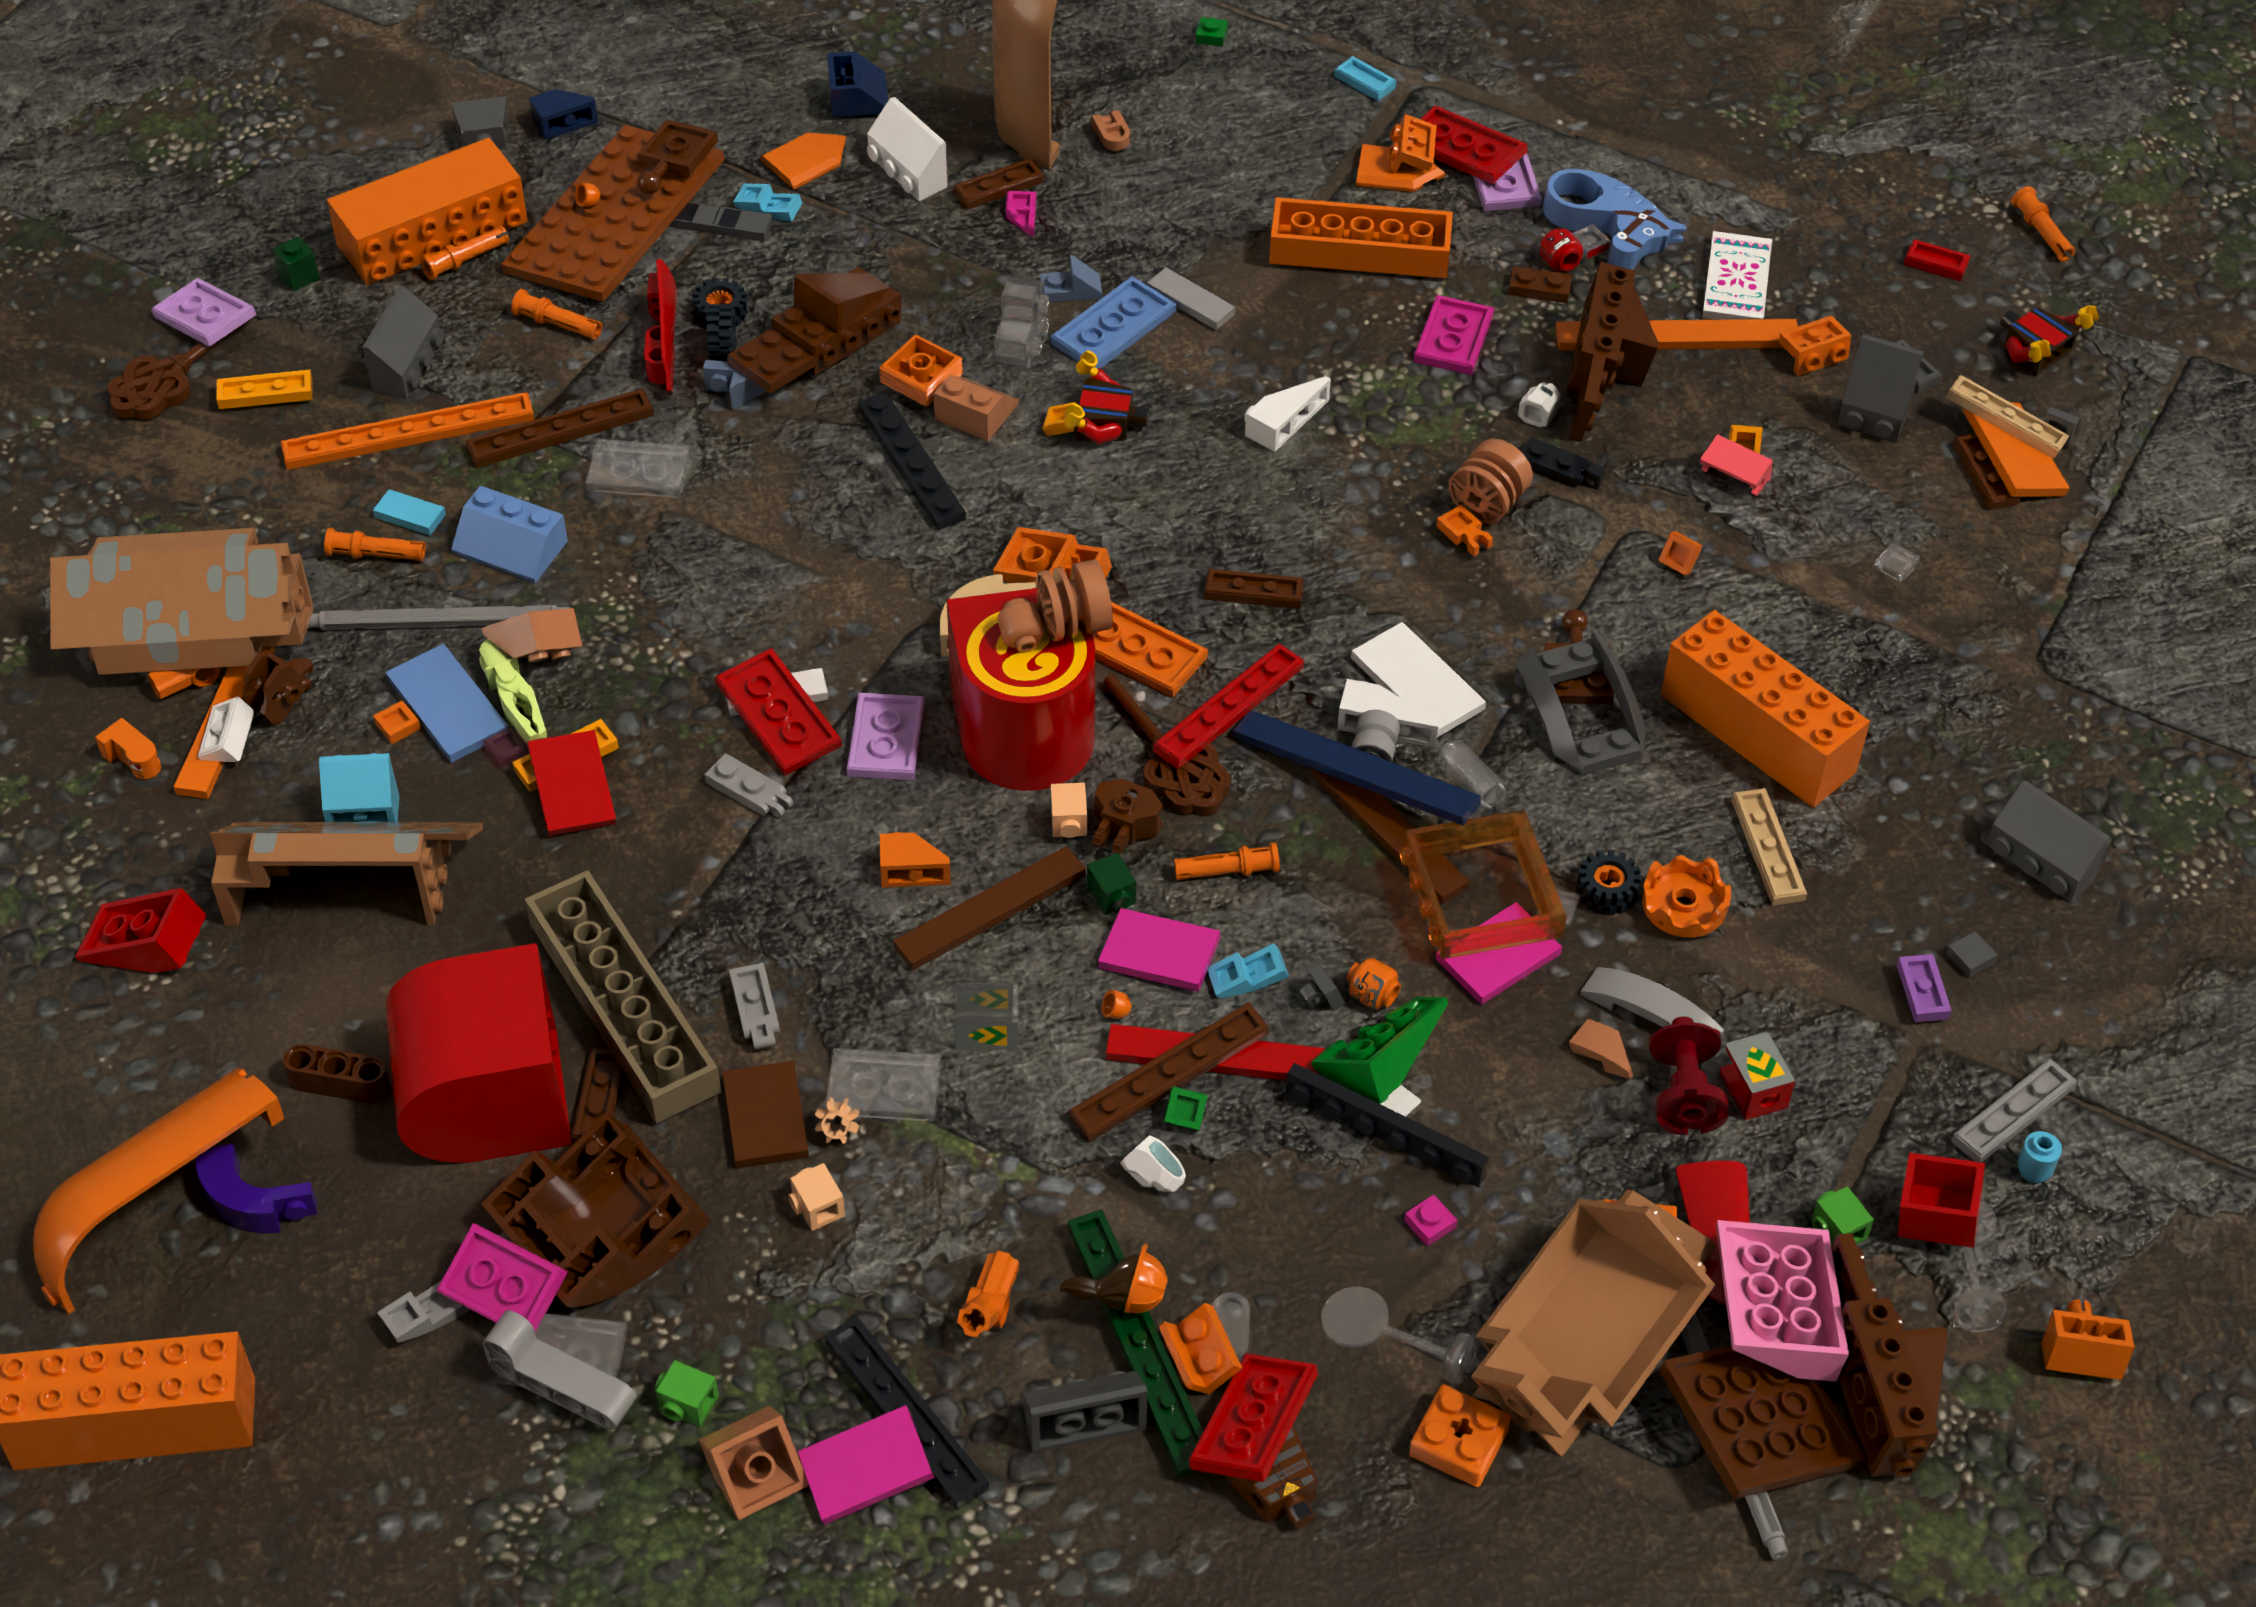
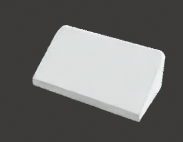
[198,697,254,762]

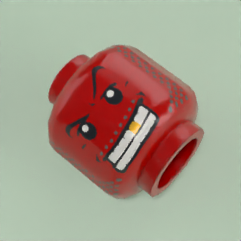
[1539,228,1583,272]

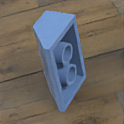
[451,485,568,583]

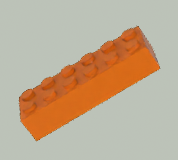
[1269,197,1453,278]

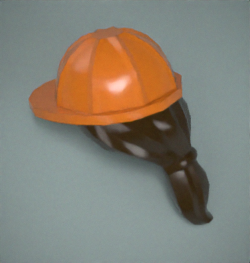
[1059,1243,1167,1314]

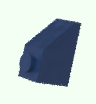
[529,89,598,140]

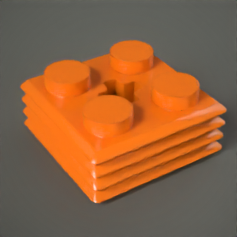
[879,335,963,406]
[1409,1384,1512,1487]

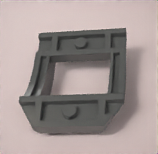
[1514,630,1646,775]

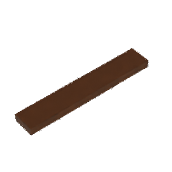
[465,388,654,468]
[1312,769,1470,905]
[893,846,1086,971]
[1069,1002,1269,1143]

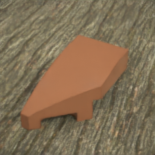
[1569,1019,1633,1079]

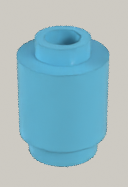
[2017,1131,2062,1183]

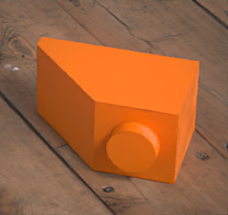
[880,832,951,888]

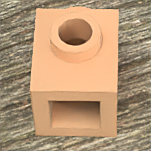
[1051,783,1087,838]
[788,1163,845,1231]

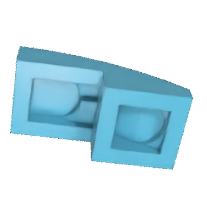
[733,183,802,222]
[1208,943,1289,998]

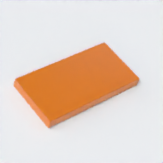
[1963,402,2070,497]
[1092,602,1208,698]

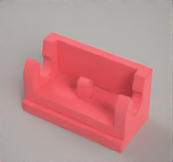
[1700,434,1773,496]

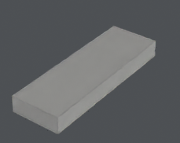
[1147,267,1236,330]

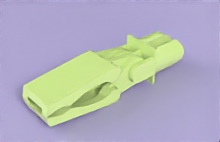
[479,639,547,750]

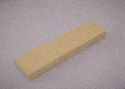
[1945,375,2069,459]
[1731,788,1807,906]

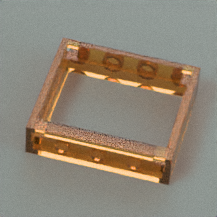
[1399,809,1567,959]

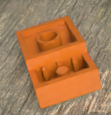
[993,527,1112,583]

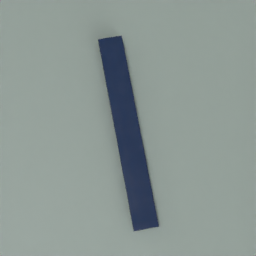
[1233,710,1481,826]

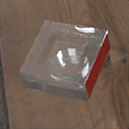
[1573,224,1611,260]

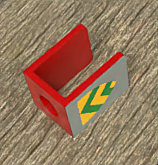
[1719,1032,1795,1120]

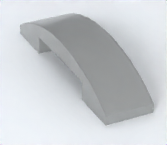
[1580,967,1724,1036]
[377,1232,513,1342]

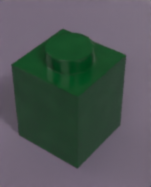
[272,236,320,291]
[1087,853,1137,915]

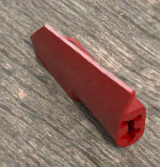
[644,259,677,394]
[1675,1161,1750,1308]

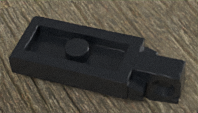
[1521,437,1605,490]

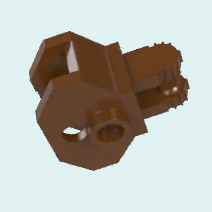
[242,650,314,725]
[1092,779,1163,854]

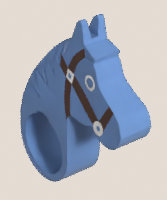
[1543,169,1687,270]

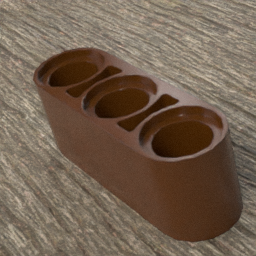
[283,1044,391,1103]

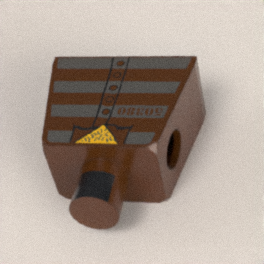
[1228,1428,1317,1529]

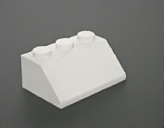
[867,97,947,201]

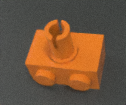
[2041,1299,2135,1380]

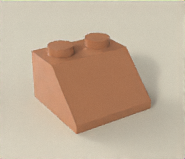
[934,374,1019,441]
[482,608,582,662]
[699,1406,809,1520]

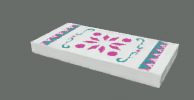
[1702,231,1772,320]

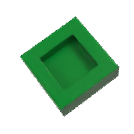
[1196,17,1228,47]
[1163,1086,1208,1132]

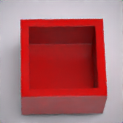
[1898,1152,1985,1248]

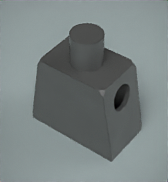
[451,96,510,150]

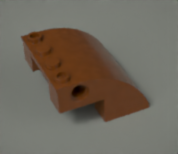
[481,1112,711,1307]

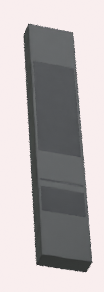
[668,202,773,241]

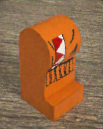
[95,718,161,780]

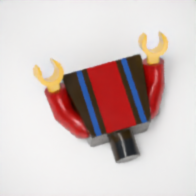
[2000,305,2099,377]
[1064,350,1149,444]

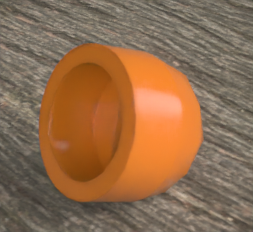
[575,183,600,207]
[1102,990,1132,1020]

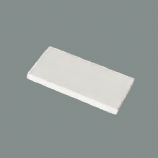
[1351,622,1486,737]

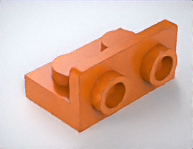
[1388,114,1437,173]
[1779,315,1852,376]
[1159,1303,1242,1395]

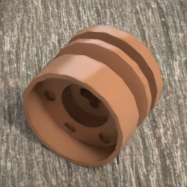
[1448,438,1533,524]
[1036,559,1113,642]

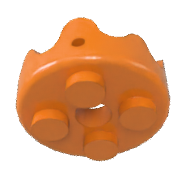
[1642,855,1731,938]

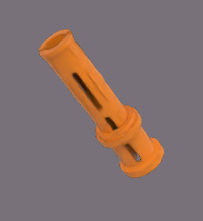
[2011,186,2076,262]
[420,226,509,281]
[511,289,603,340]
[324,528,426,562]
[1174,842,1280,881]

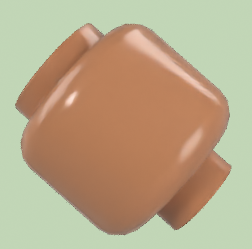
[997,598,1046,652]

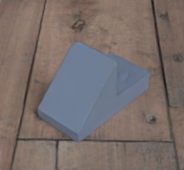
[1040,255,1103,303]
[703,360,766,409]

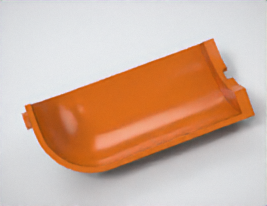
[33,1068,285,1315]

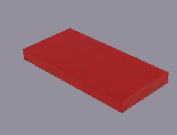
[1420,105,1528,184]
[715,648,842,776]
[1189,1353,1318,1482]

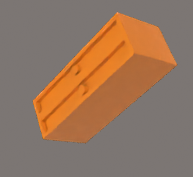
[327,137,528,285]
[1660,609,1870,808]
[0,1331,255,1470]

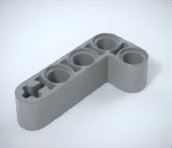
[483,1310,637,1430]

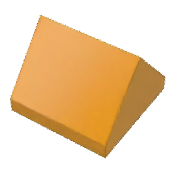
[1727,425,1763,454]

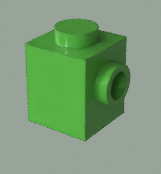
[1811,1186,1874,1247]
[654,1360,719,1427]

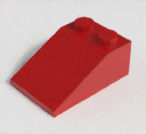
[75,888,206,973]

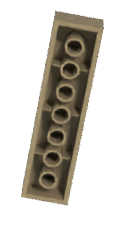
[525,870,721,1124]

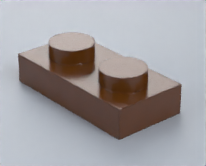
[1508,266,1572,304]

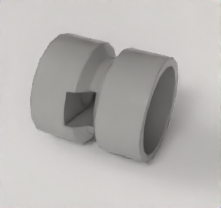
[1351,709,1400,762]

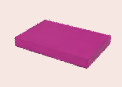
[1413,295,1495,375]
[1436,902,1562,1005]
[1098,908,1221,992]
[436,1223,568,1332]
[798,1405,934,1525]

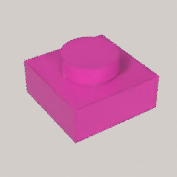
[1404,1195,1457,1247]

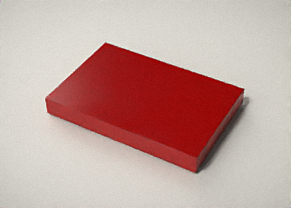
[528,730,616,836]

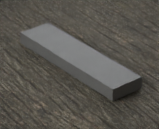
[1951,1058,2078,1162]

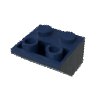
[827,51,888,117]

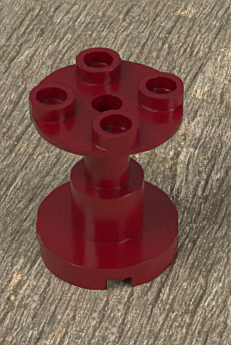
[1648,1016,1729,1135]

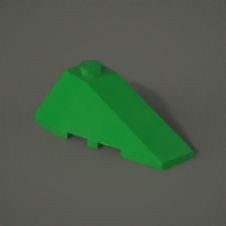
[1311,996,1448,1104]

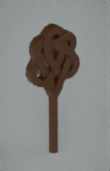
[107,318,252,420]
[1104,674,1231,816]

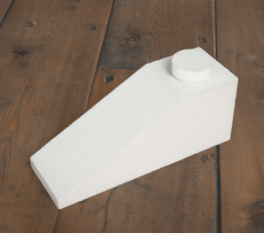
[1244,376,1331,452]
[1337,679,1439,748]

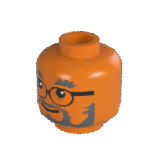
[1346,958,1401,1010]

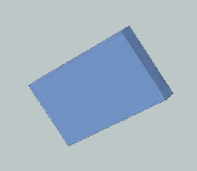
[1050,276,1176,368]
[385,643,510,763]

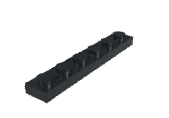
[858,392,966,530]
[1286,1063,1489,1187]
[825,1316,989,1510]

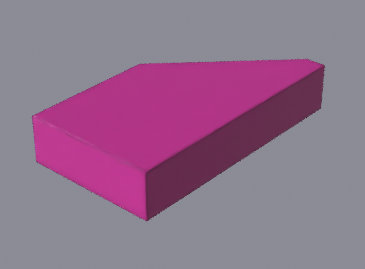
[1006,191,1036,236]

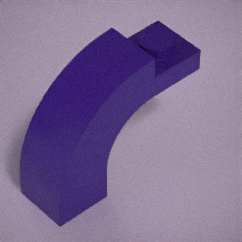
[196,1144,318,1234]

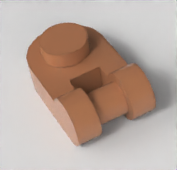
[1090,110,1130,151]

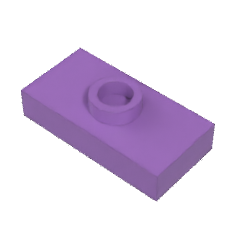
[1896,954,1952,1022]

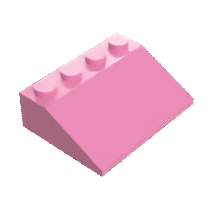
[1716,1220,1849,1382]

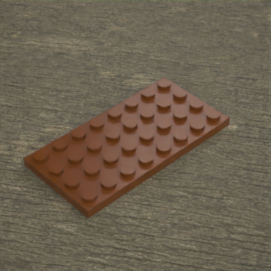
[501,125,725,302]

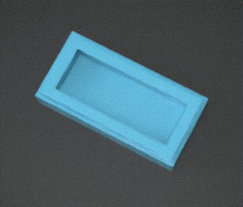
[1334,56,1396,101]
[373,489,446,536]

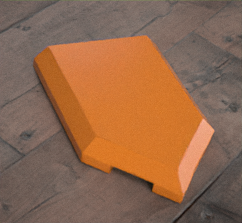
[759,133,846,190]
[1356,144,1446,192]

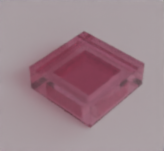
[483,726,529,769]

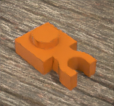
[1436,504,1493,557]

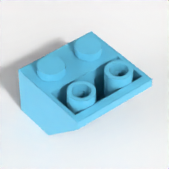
[319,753,399,822]

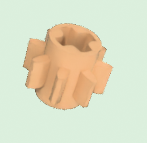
[815,1097,860,1144]

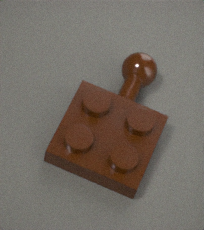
[637,119,718,194]
[1543,609,1614,704]

